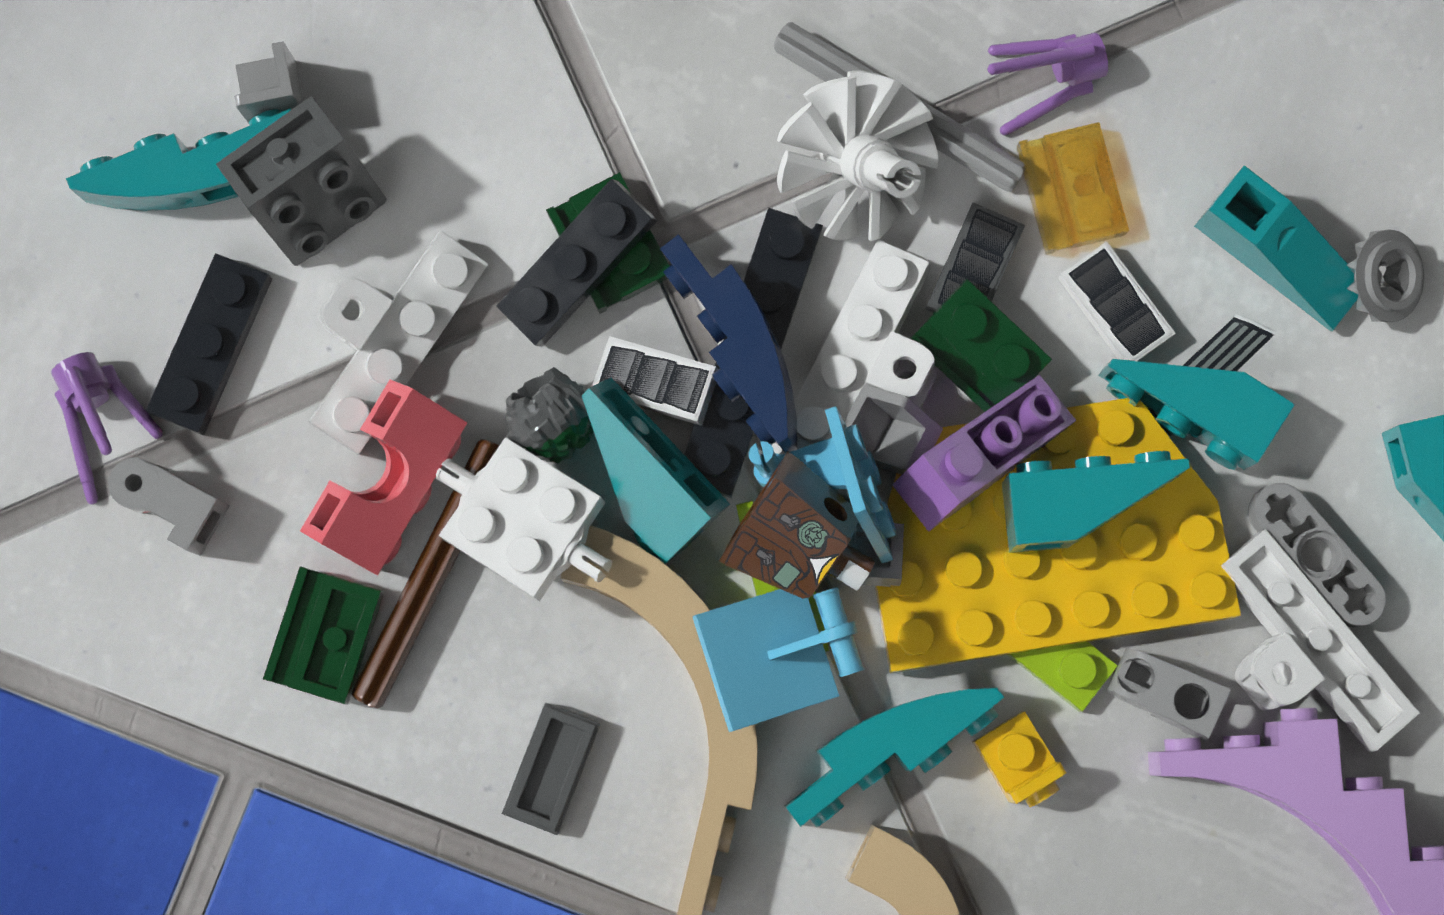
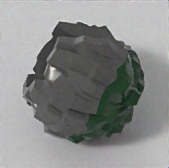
[505,367,594,464]

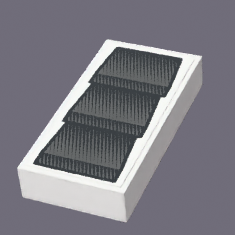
[1058,241,1176,361]
[592,336,718,426]

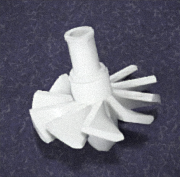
[777,71,939,241]

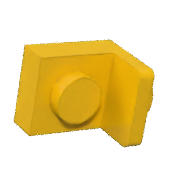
[972,711,1067,807]

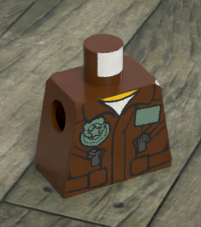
[719,451,875,599]

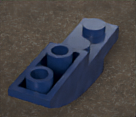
[660,234,797,453]

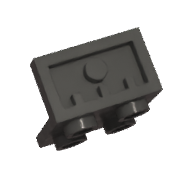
[216,96,387,266]

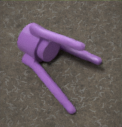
[987,32,1108,136]
[51,352,163,504]

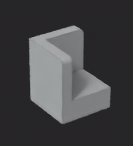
[234,41,303,124]
[844,384,943,475]

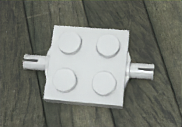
[436,437,612,602]

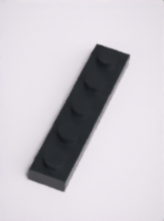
[684,207,823,498]

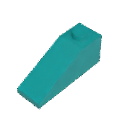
[581,377,731,564]

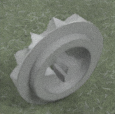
[1347,229,1424,322]

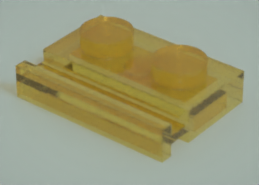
[1016,122,1129,255]

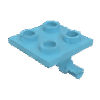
[749,406,897,563]
[692,587,865,732]

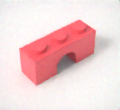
[300,379,467,576]

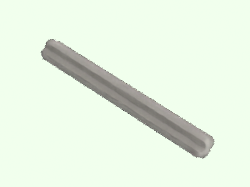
[774,22,1026,192]

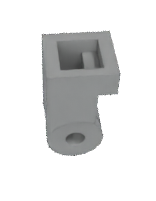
[108,457,230,556]
[1107,648,1231,741]

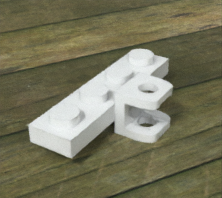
[308,231,488,455]
[776,240,936,449]
[1221,529,1420,752]

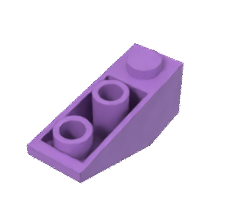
[892,375,1076,531]

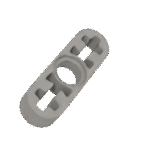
[1248,483,1386,627]

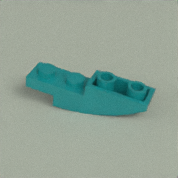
[66,109,291,211]
[785,688,1005,828]

